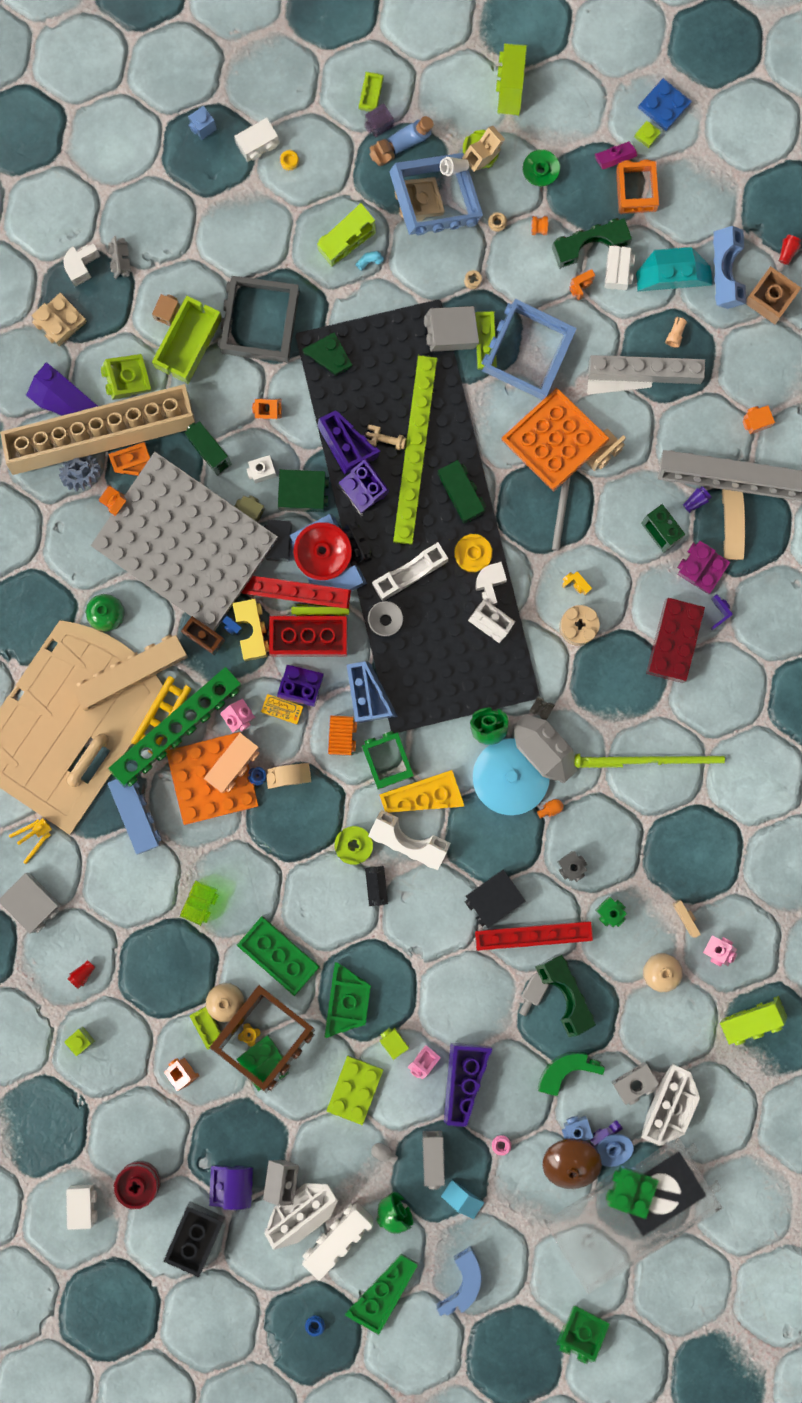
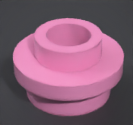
[492,1135,511,1156]

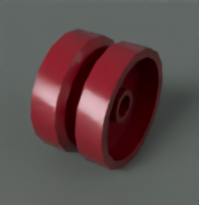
[114,1161,161,1209]

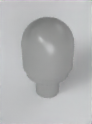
[371,1143,398,1164]

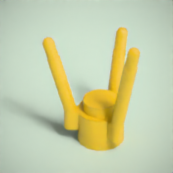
[9,818,52,864]

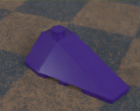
[26,362,98,416]

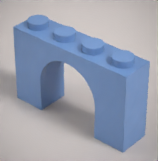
[290,514,367,592]

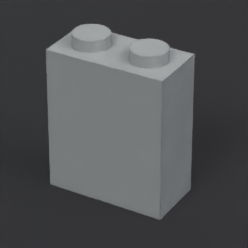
[424,306,479,352]
[0,873,61,934]
[423,1131,444,1189]

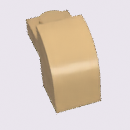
[462,125,505,172]
[265,763,311,789]

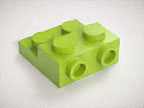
[101,354,151,400]

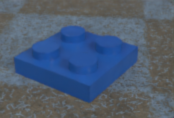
[638,78,691,131]

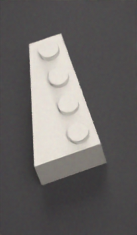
[302,1202,374,1280]

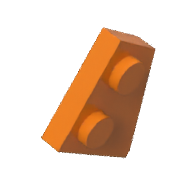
[108,442,150,476]

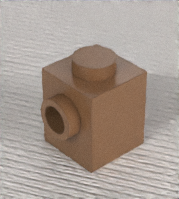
[152,294,181,326]

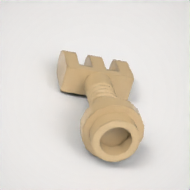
[365,425,407,450]

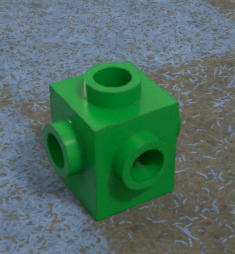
[595,897,627,928]

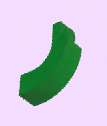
[537,1052,605,1097]

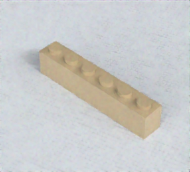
[73,634,188,711]

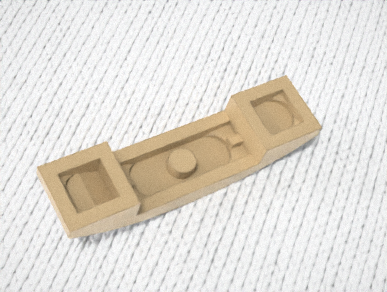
[722,489,745,560]

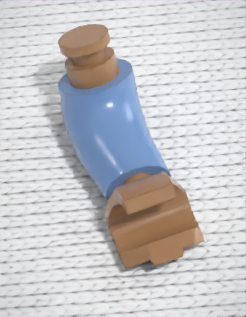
[370,116,434,166]

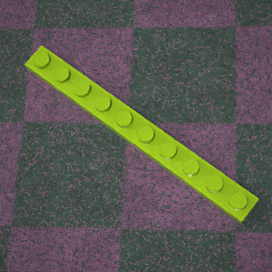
[393,355,437,545]

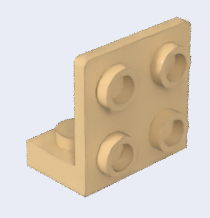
[586,429,626,471]

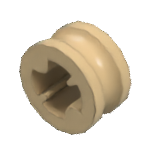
[464,270,482,289]

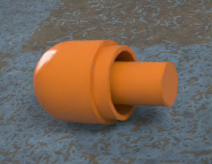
[537,799,564,819]

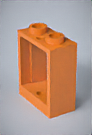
[616,159,659,214]

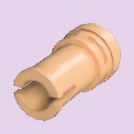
[665,317,687,348]

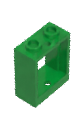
[362,731,414,790]

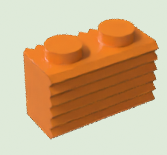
[328,716,357,756]

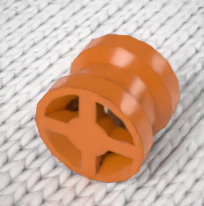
[532,216,548,235]

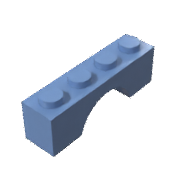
[713,226,746,309]

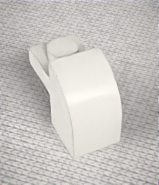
[64,243,100,287]
[476,562,507,606]

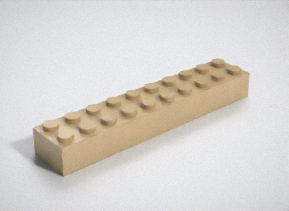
[0,384,196,475]

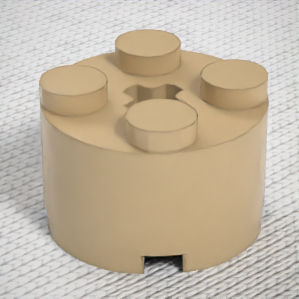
[559,605,600,646]

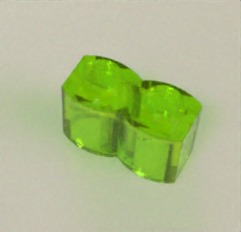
[180,880,219,926]

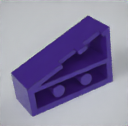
[317,410,380,475]

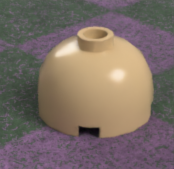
[643,953,682,992]
[206,983,245,1022]

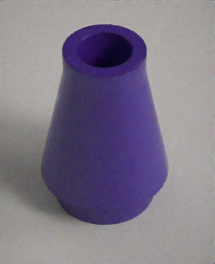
[682,486,712,513]

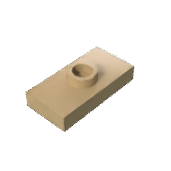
[672,900,701,938]

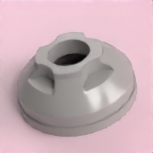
[368,601,403,636]

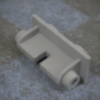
[108,236,131,279]

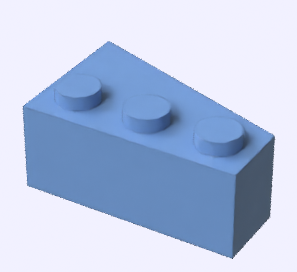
[347,662,397,723]

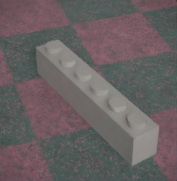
[588,355,705,384]

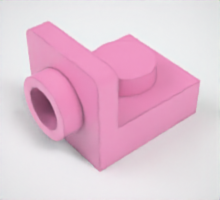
[408,1045,441,1079]

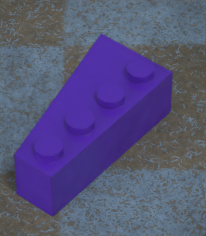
[444,1043,493,1127]

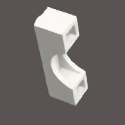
[372,542,448,601]
[368,810,451,870]

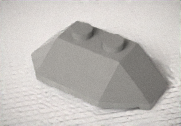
[512,714,577,783]

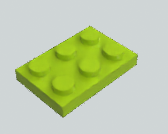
[326,1055,383,1126]

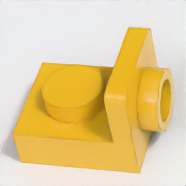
[562,571,592,595]

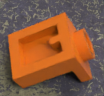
[569,269,595,300]
[99,485,126,516]

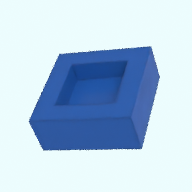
[222,616,243,636]

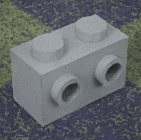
[263,1160,299,1206]

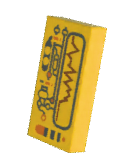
[261,694,303,725]

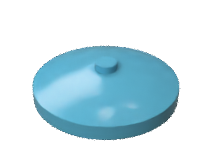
[472,738,550,815]

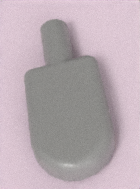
[519,972,549,1017]

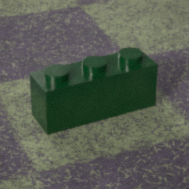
[438,460,486,524]

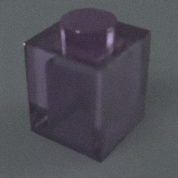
[364,103,394,138]

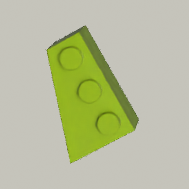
[496,43,527,116]
[317,203,376,267]
[720,996,788,1046]

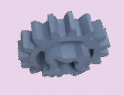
[59,455,101,491]

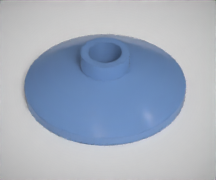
[596,1134,633,1167]

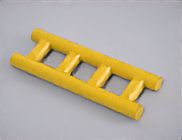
[131,676,192,754]

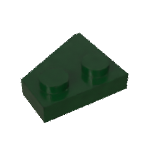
[302,333,352,375]

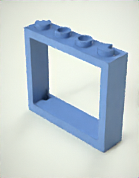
[390,153,483,236]
[481,299,577,400]

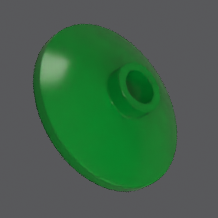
[522,149,560,187]

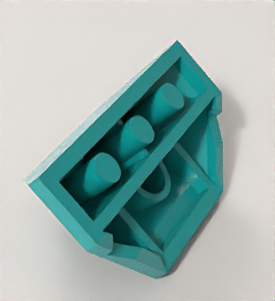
[636,247,713,292]

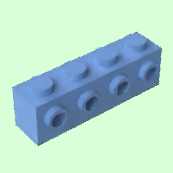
[108,779,162,855]

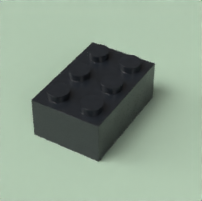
[163,1201,225,1278]

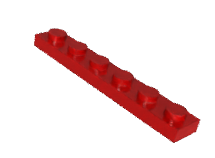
[241,576,351,609]
[475,921,593,951]

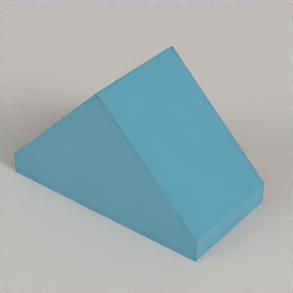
[441,1180,484,1219]

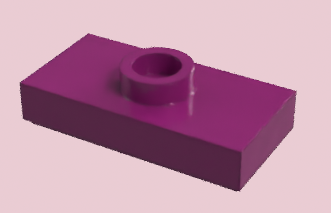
[595,141,637,170]

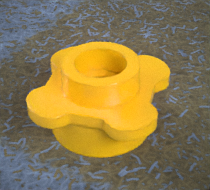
[238,1023,261,1046]

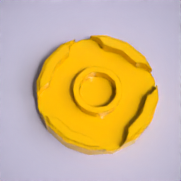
[454,534,492,572]

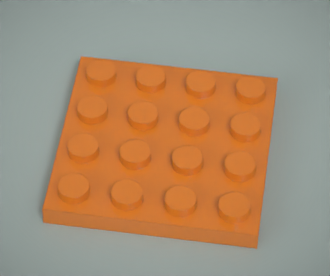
[501,388,609,492]
[167,732,259,825]

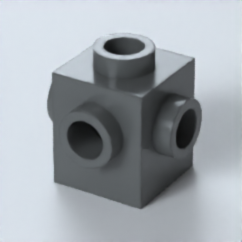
[557,851,587,882]

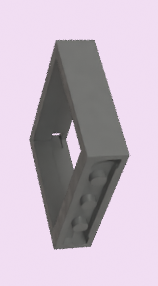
[218,275,300,363]

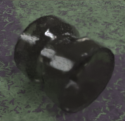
[529,695,555,720]

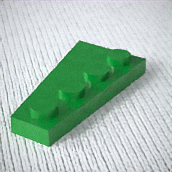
[345,1254,418,1335]

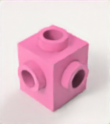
[220,699,255,732]
[703,936,737,967]

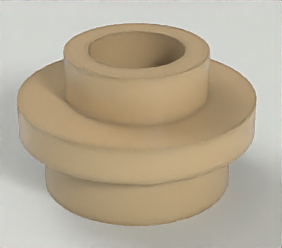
[488,212,507,232]

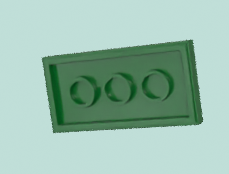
[236,916,320,997]

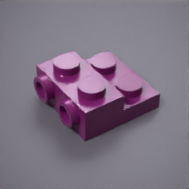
[677,540,730,595]

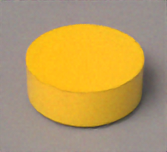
[280,150,299,171]

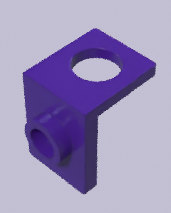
[710,594,733,630]

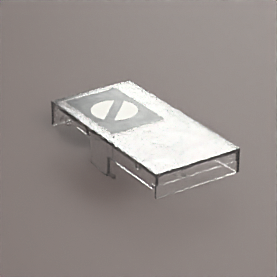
[544,1138,723,1294]

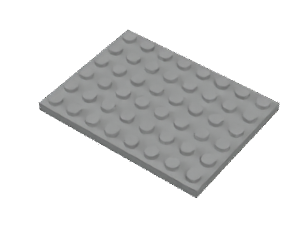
[91,452,279,632]

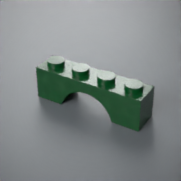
[552,218,632,269]
[535,954,596,1038]

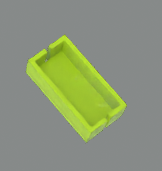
[152,295,222,384]

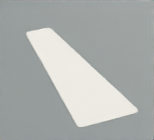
[587,380,652,395]

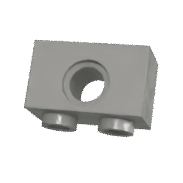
[612,1062,659,1105]

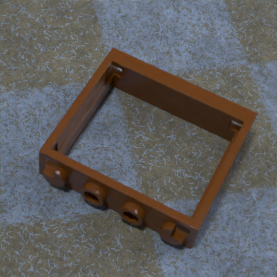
[209,985,315,1093]

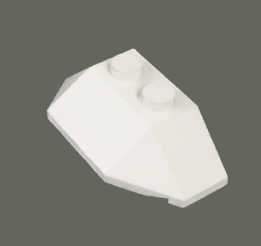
[641,1064,700,1146]
[264,1183,338,1250]

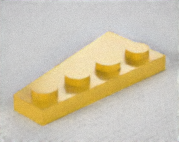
[379,770,465,813]

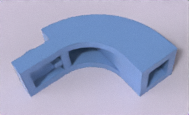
[436,1246,481,1316]

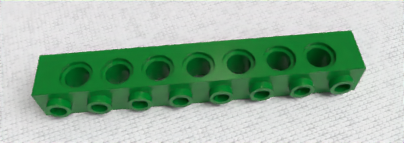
[108,667,241,788]

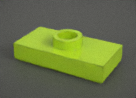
[358,72,384,113]
[189,1006,221,1050]

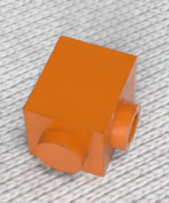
[743,405,775,435]

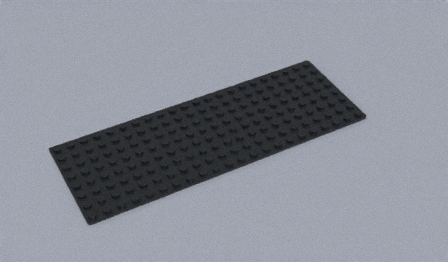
[296,299,540,734]

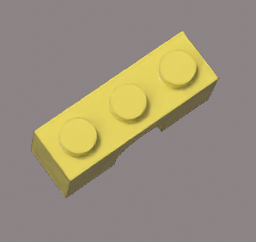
[233,599,269,661]

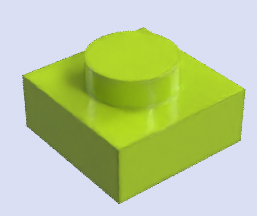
[634,120,661,149]

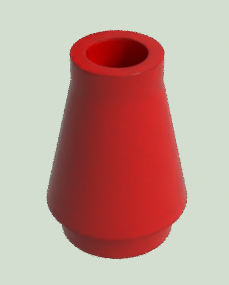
[778,235,801,265]
[67,960,96,989]

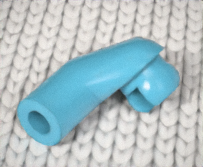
[355,251,384,271]

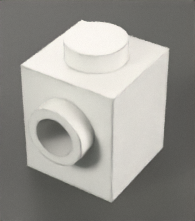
[246,455,277,484]

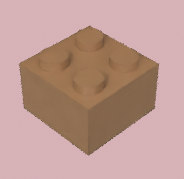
[746,266,801,324]

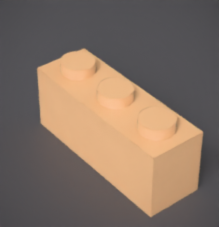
[204,733,260,793]

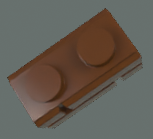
[181,616,225,656]

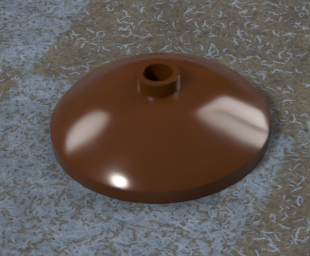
[542,1139,602,1189]

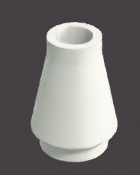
[440,157,469,176]

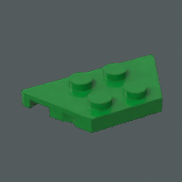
[324,962,371,1038]

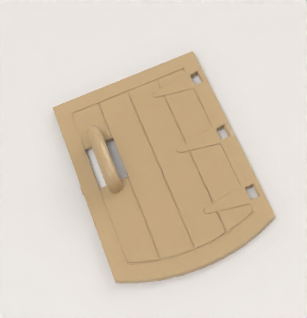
[0,620,163,835]

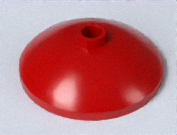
[294,522,351,580]

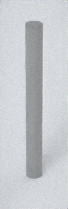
[552,476,571,551]

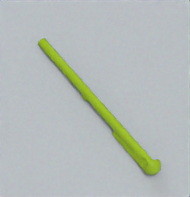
[574,753,725,768]

